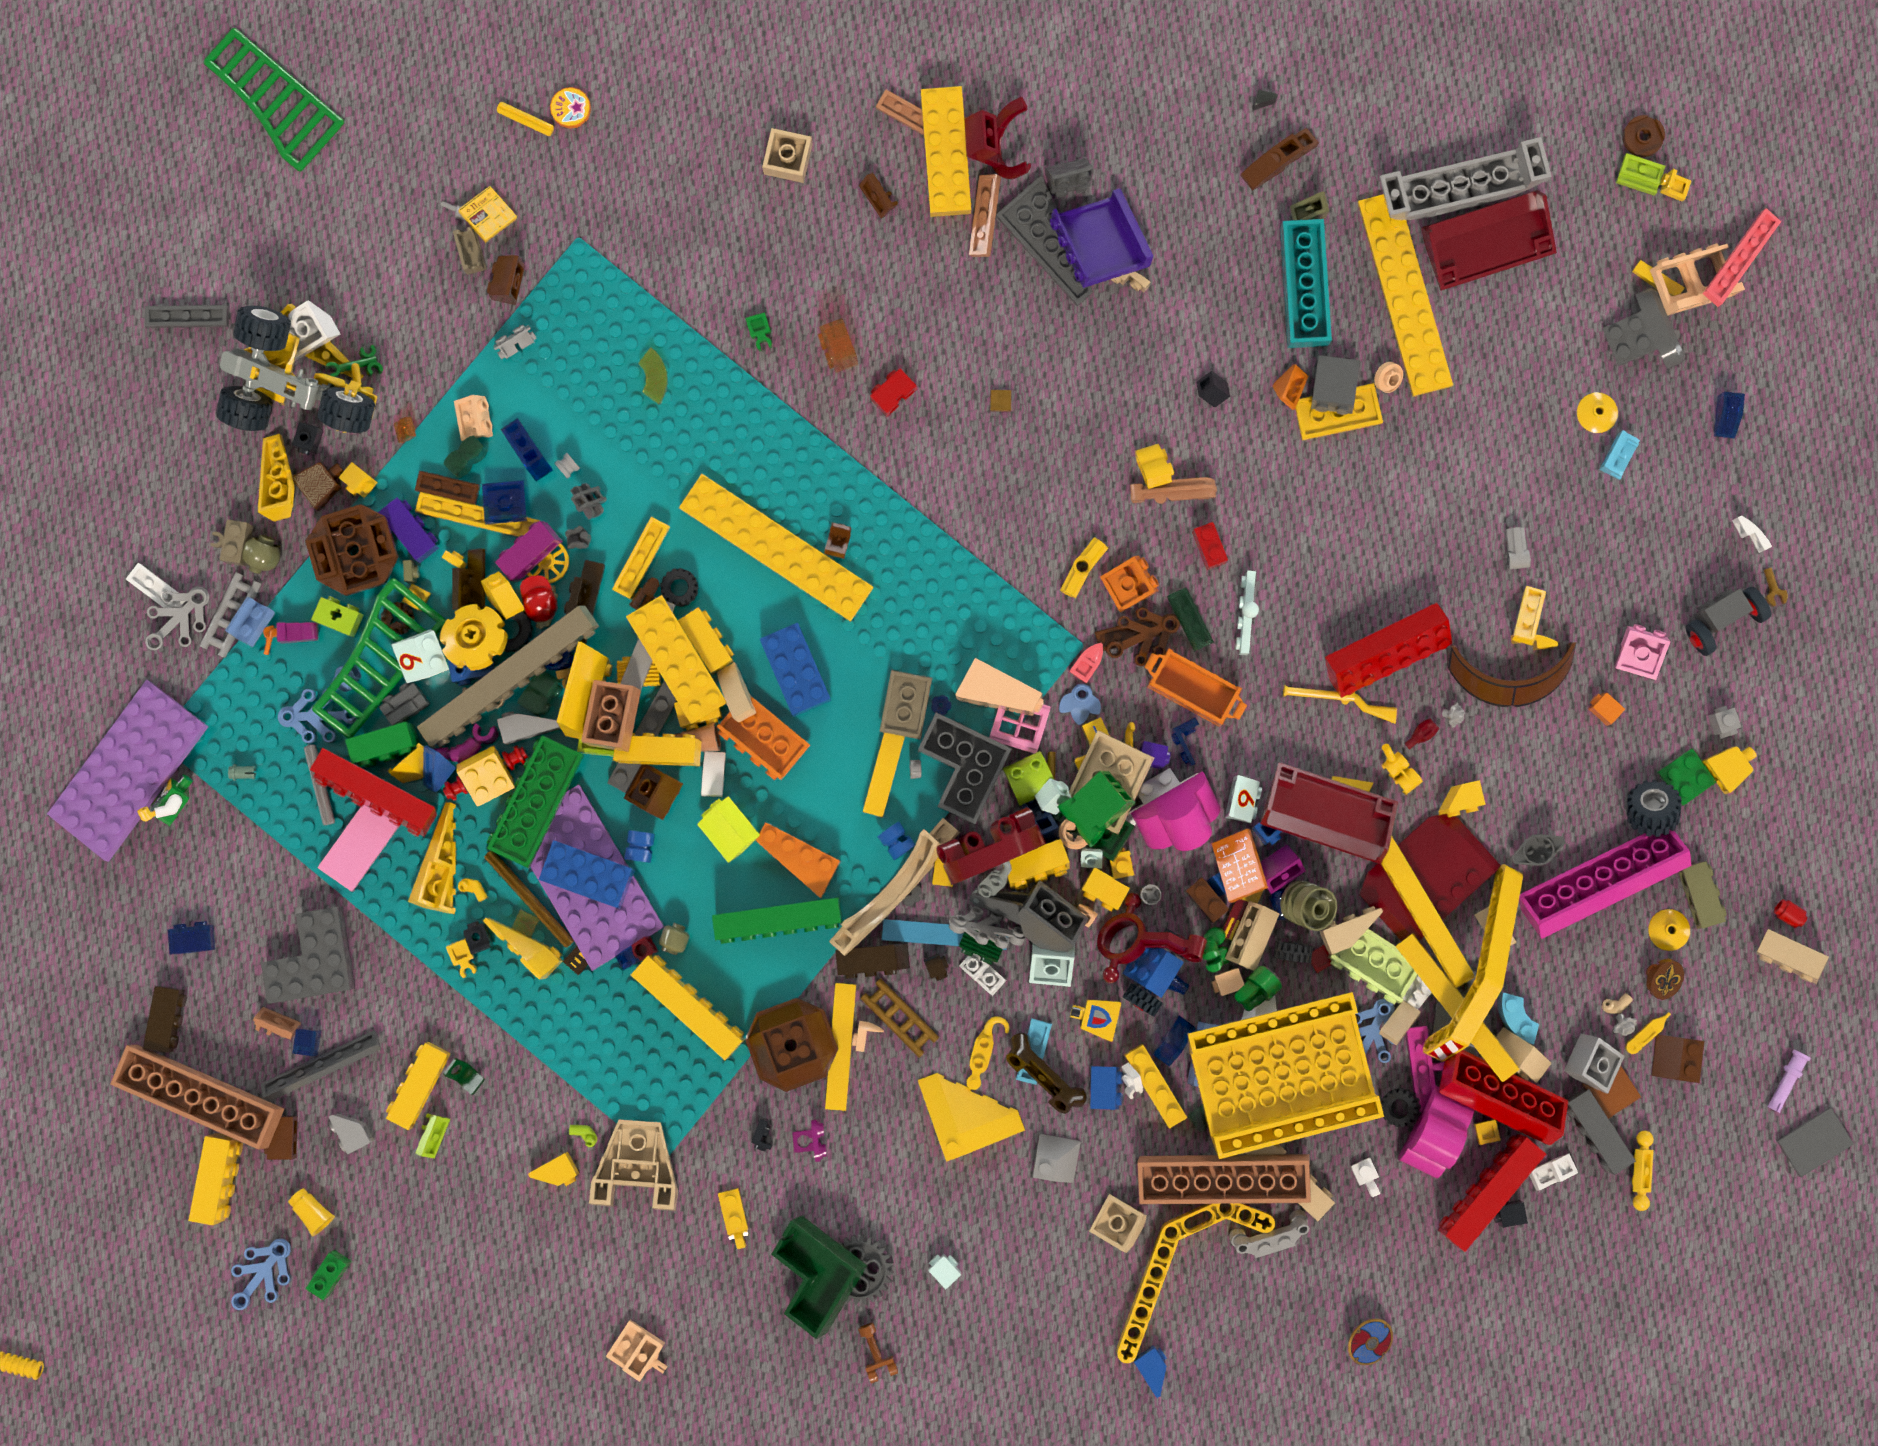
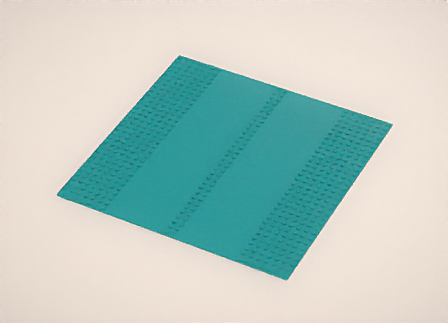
[182,238,1084,1156]

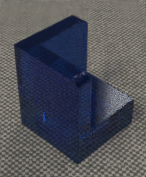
[292,1029,321,1056]

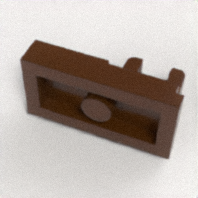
[859,172,898,219]

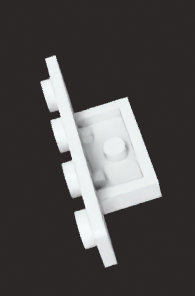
[1127,768,1198,825]

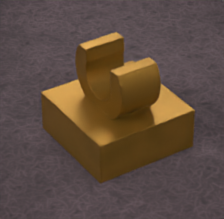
[556,668,571,689]

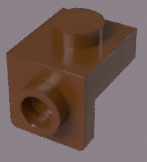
[824,523,852,559]

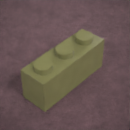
[1678,861,1726,929]

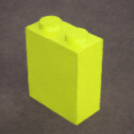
[697,796,760,863]

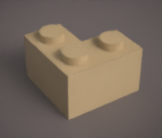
[1496,1027,1551,1083]

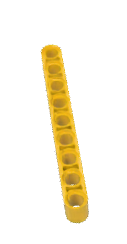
[1381,836,1475,988]

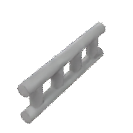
[200,572,261,658]

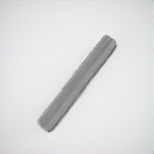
[304,744,335,825]

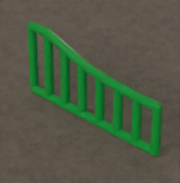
[203,28,344,172]
[312,578,446,739]

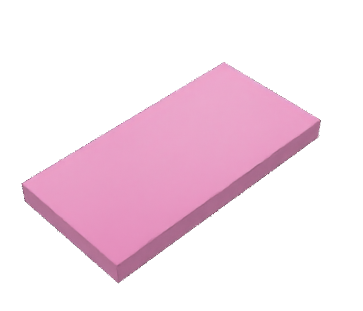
[318,805,399,892]

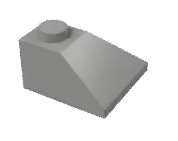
[1032,1134,1081,1183]

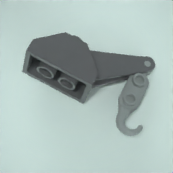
[970,861,1089,952]

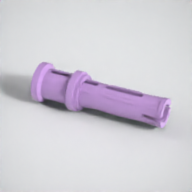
[1767,1049,1811,1113]

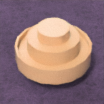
[1374,362,1403,393]

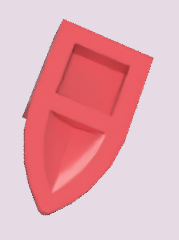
[1069,643,1103,683]

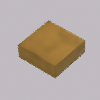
[990,390,1011,412]

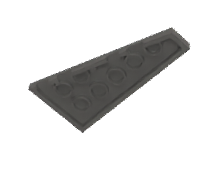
[996,175,1093,307]

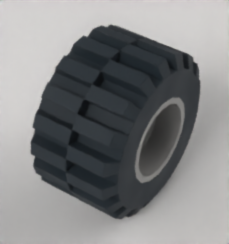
[1626,780,1682,837]

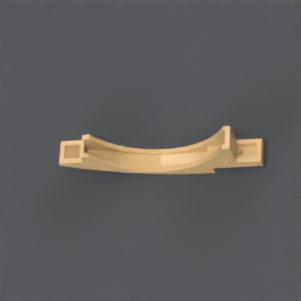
[829,818,960,956]

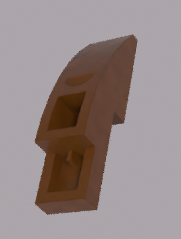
[1240,127,1319,191]

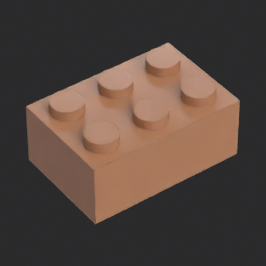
[581,680,641,752]

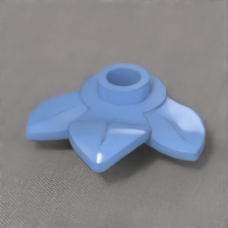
[1059,684,1101,725]

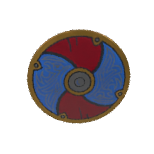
[1348,1319,1393,1365]

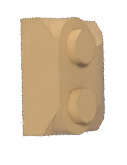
[1089,1194,1147,1253]

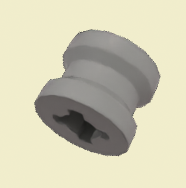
[554,453,580,479]

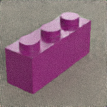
[495,521,562,582]

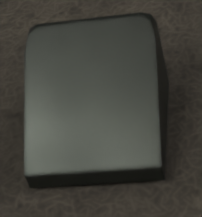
[1253,90,1278,110]

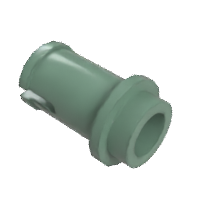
[228,764,256,781]

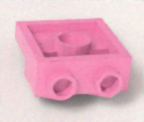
[1615,624,1670,680]

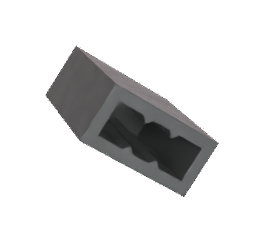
[1311,355,1360,415]

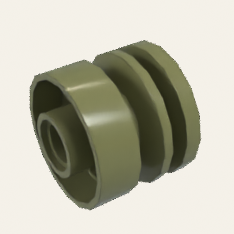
[1280,880,1337,931]

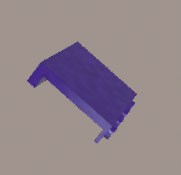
[1050,188,1153,288]

